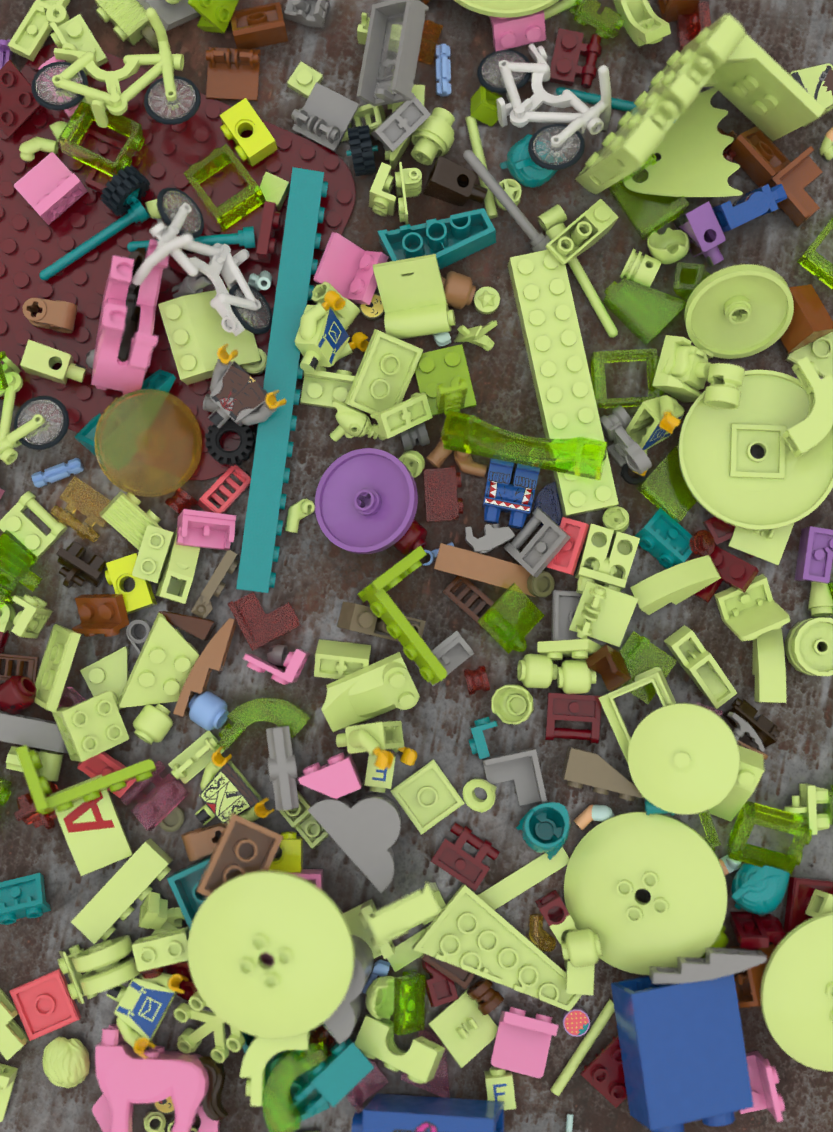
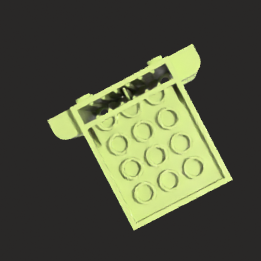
[575,14,825,194]

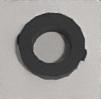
[620,463,649,485]

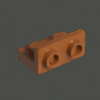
[72,594,130,637]

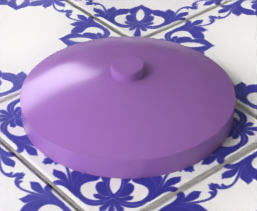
[315,448,418,554]

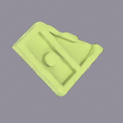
[537,639,603,660]
[80,646,129,710]

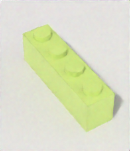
[71,838,173,944]

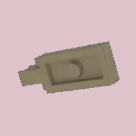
[191,549,240,619]

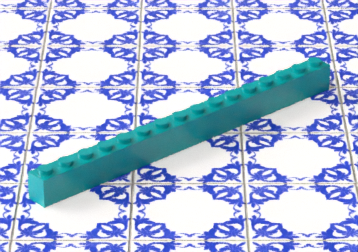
[236,167,328,593]

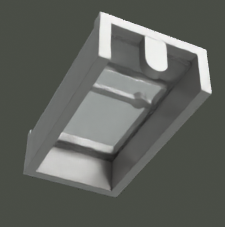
[357,0,429,107]

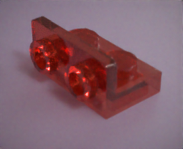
[677,1,711,52]
[423,465,463,522]

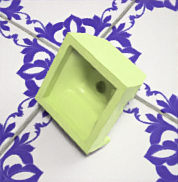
[652,335,714,402]

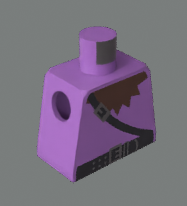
[673,201,726,267]

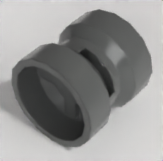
[399,422,430,451]

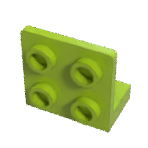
[188,0,239,33]

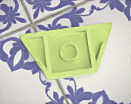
[118,613,199,708]

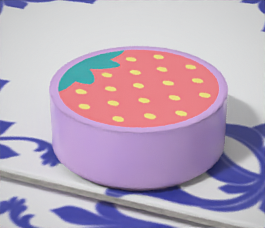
[562,1007,590,1037]

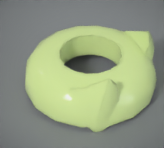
[462,778,497,813]

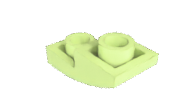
[278,790,330,849]

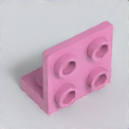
[14,152,87,225]
[314,232,389,305]
[243,649,310,685]
[739,1051,785,1122]

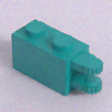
[294,1038,374,1115]

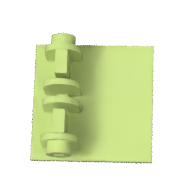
[395,162,422,225]
[569,581,638,647]

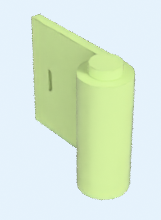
[373,254,456,340]

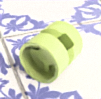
[703,363,745,409]

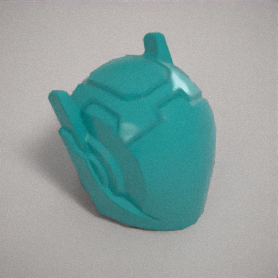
[500,134,565,188]
[516,802,571,860]
[731,864,790,915]

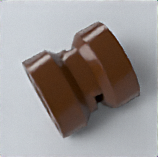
[467,977,504,1015]

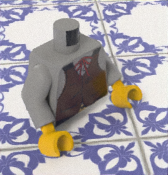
[208,344,286,429]

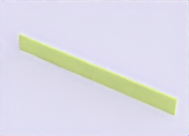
[387,847,570,972]

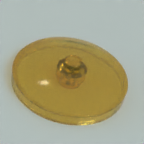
[95,389,202,497]

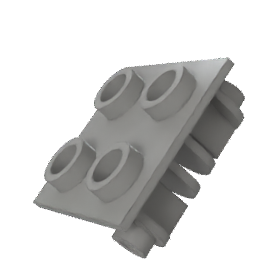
[291,82,360,151]

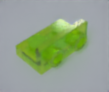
[393,971,425,1036]

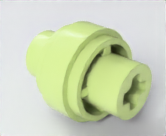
[411,107,455,165]

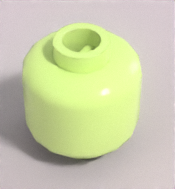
[517,654,558,688]
[557,659,596,694]
[133,704,173,745]
[561,928,603,968]

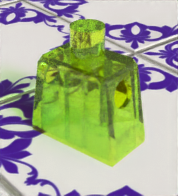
[0,530,43,593]

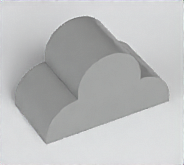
[308,793,401,893]
[324,935,374,1044]

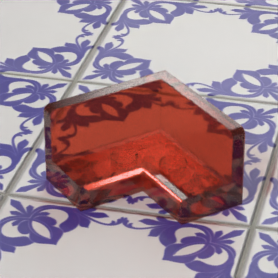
[227,592,302,651]

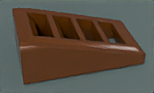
[442,576,501,629]
[157,611,217,641]
[0,653,39,683]

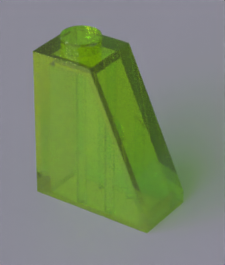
[602,278,687,346]

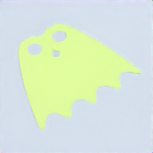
[623,87,743,197]

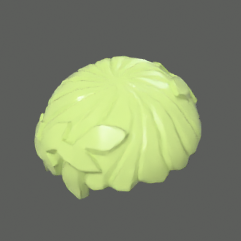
[366,976,407,1020]

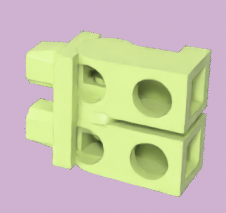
[575,524,640,594]

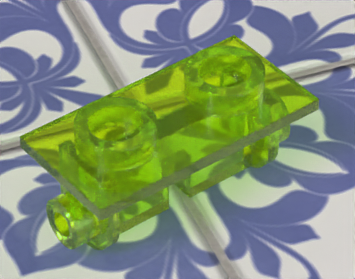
[569,0,625,39]

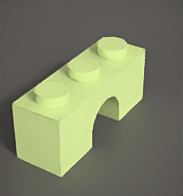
[354,1014,445,1084]

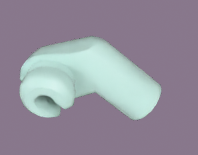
[248,270,272,291]

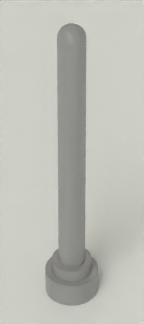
[463,150,551,252]

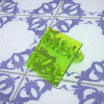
[477,583,545,654]
[619,631,677,704]

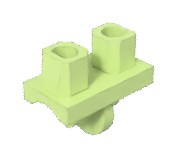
[784,783,830,835]

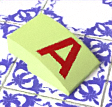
[50,774,133,876]

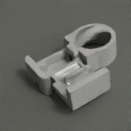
[606,422,652,475]

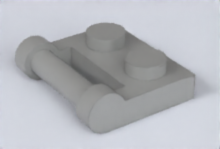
[504,507,571,577]

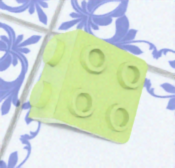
[714,574,790,641]

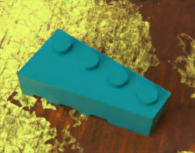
[377,208,496,270]

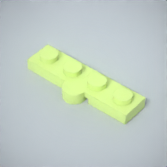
[8,0,71,61]

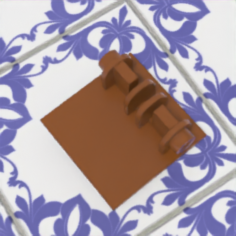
[206,47,261,101]

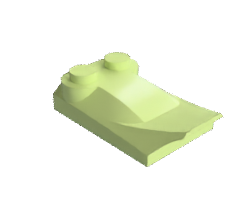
[321,652,420,732]

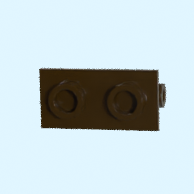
[723,698,779,748]

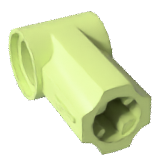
[311,281,361,330]
[6,746,64,781]

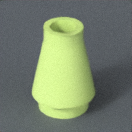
[808,581,833,617]

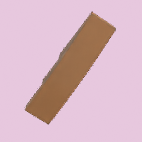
[434,543,536,597]
[173,618,238,717]

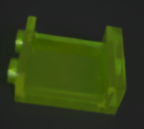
[609,153,689,240]
[637,444,697,523]

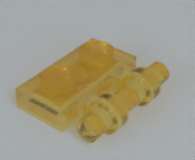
[50,476,111,543]

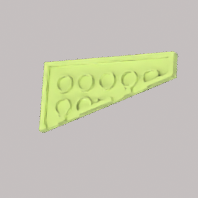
[412,884,582,1012]

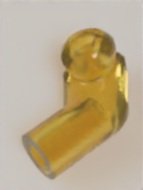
[529,914,556,952]

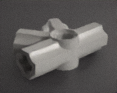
[266,725,299,811]

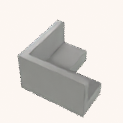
[482,747,547,806]

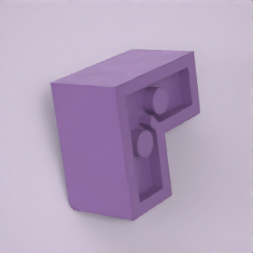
[795,526,833,584]

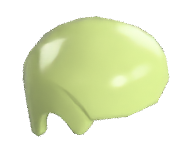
[647,227,690,264]
[491,684,534,725]

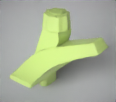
[454,320,497,351]

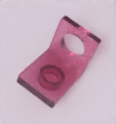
[346,1060,388,1113]

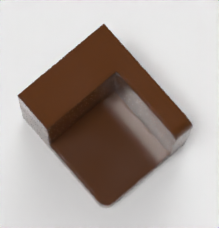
[585,645,631,692]

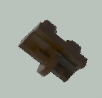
[56,541,106,588]

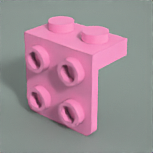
[489,10,546,51]
[491,1007,558,1078]

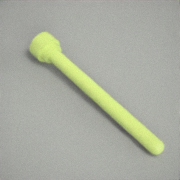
[545,222,618,338]

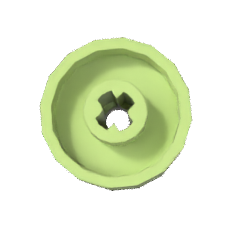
[785,617,833,676]
[72,935,142,996]

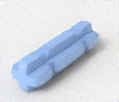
[435,44,451,97]
[31,458,84,488]

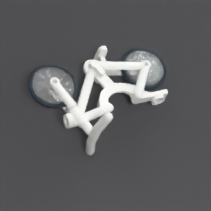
[477,43,611,170]
[132,187,273,336]

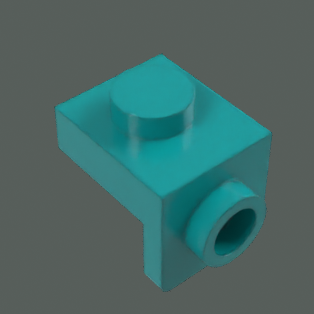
[468,716,498,759]

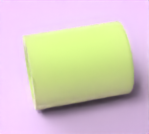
[537,204,567,232]

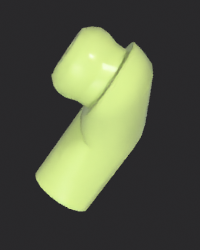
[19,137,59,161]
[285,499,315,533]

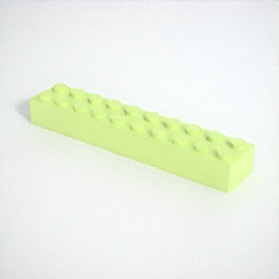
[508,250,619,517]

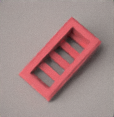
[198,464,251,514]

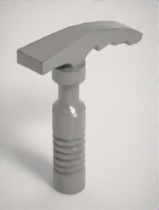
[727,712,765,752]

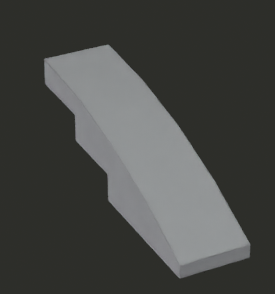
[650,947,766,984]

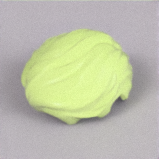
[43,1037,90,1088]

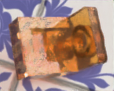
[418,20,444,65]

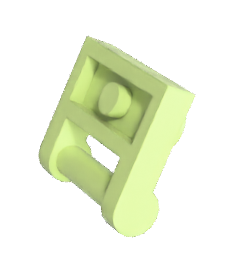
[0,491,68,561]

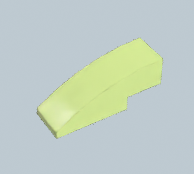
[630,555,721,615]
[664,625,737,709]
[752,628,786,703]
[0,988,29,1061]

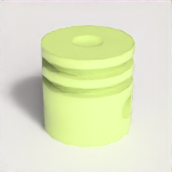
[620,248,662,290]

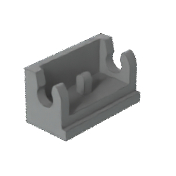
[371,95,431,152]
[415,631,474,686]

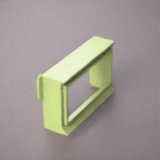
[599,667,676,798]
[367,882,446,945]

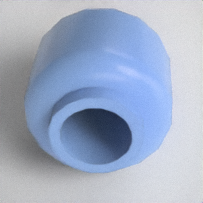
[188,691,229,731]

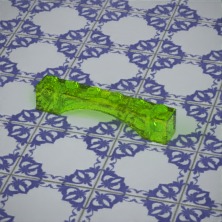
[441,410,607,480]

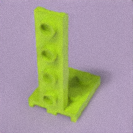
[415,344,477,416]
[357,546,447,685]
[15,745,156,815]

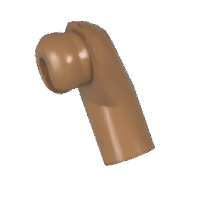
[454,445,487,478]

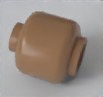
[441,271,476,309]

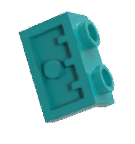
[635,508,700,569]
[0,873,51,925]

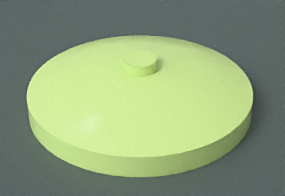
[684,264,794,359]
[628,703,740,814]

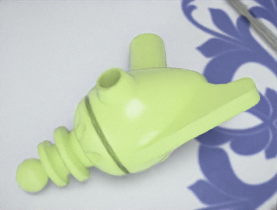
[330,399,386,442]

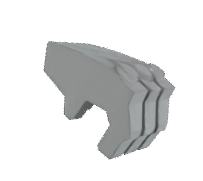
[284,0,330,28]
[465,524,515,555]

